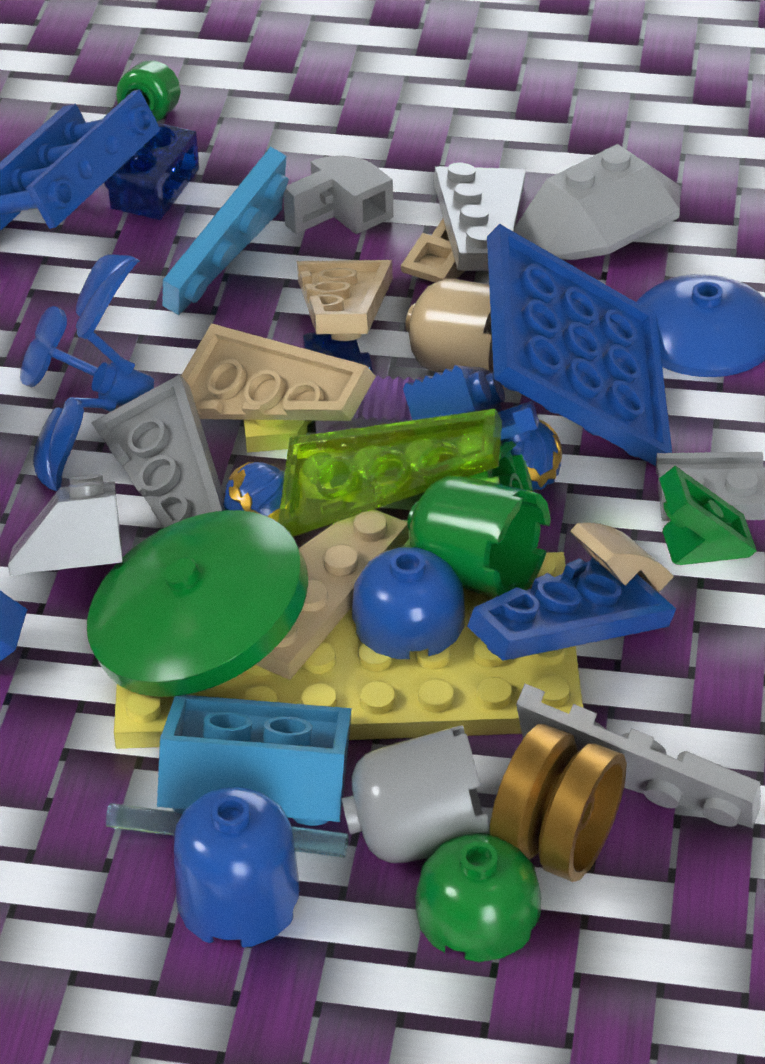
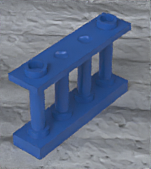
[0,89,161,231]

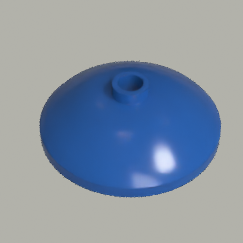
[636,274,765,377]

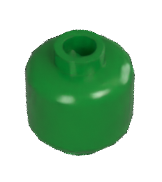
[116,60,181,122]

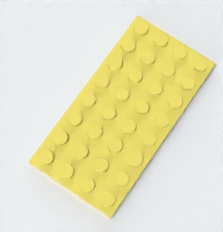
[114,552,583,749]

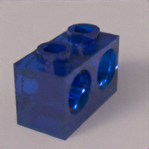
[104,123,199,220]

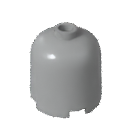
[341,725,490,863]

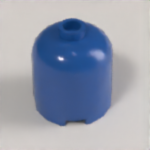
[174,787,300,947]

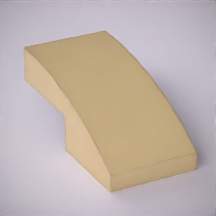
[401,219,464,283]
[570,522,674,592]

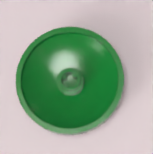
[87,510,308,697]

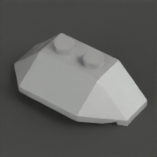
[514,144,681,260]

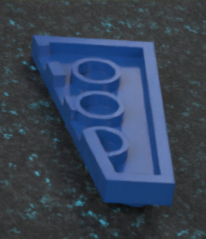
[467,558,676,661]

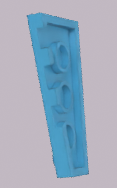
[163,147,288,315]

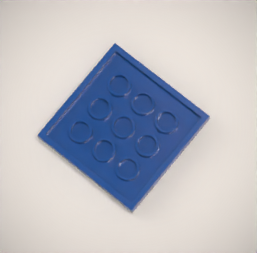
[487,224,672,466]

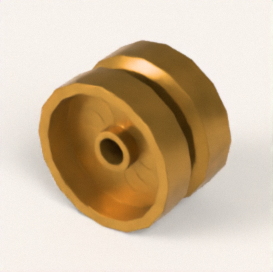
[490,724,627,882]

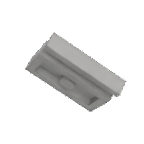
[656,452,765,521]

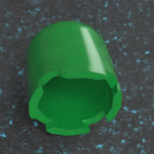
[407,476,551,598]

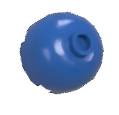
[352,547,465,659]

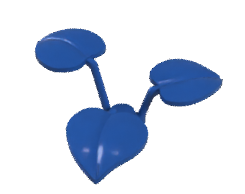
[20,254,154,492]

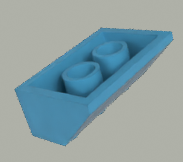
[157,695,352,826]

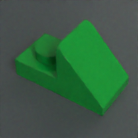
[659,466,757,565]

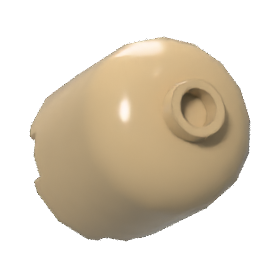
[405,279,507,390]

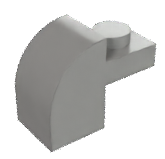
[283,156,393,234]

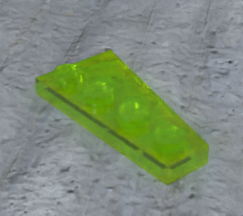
[278,409,502,537]

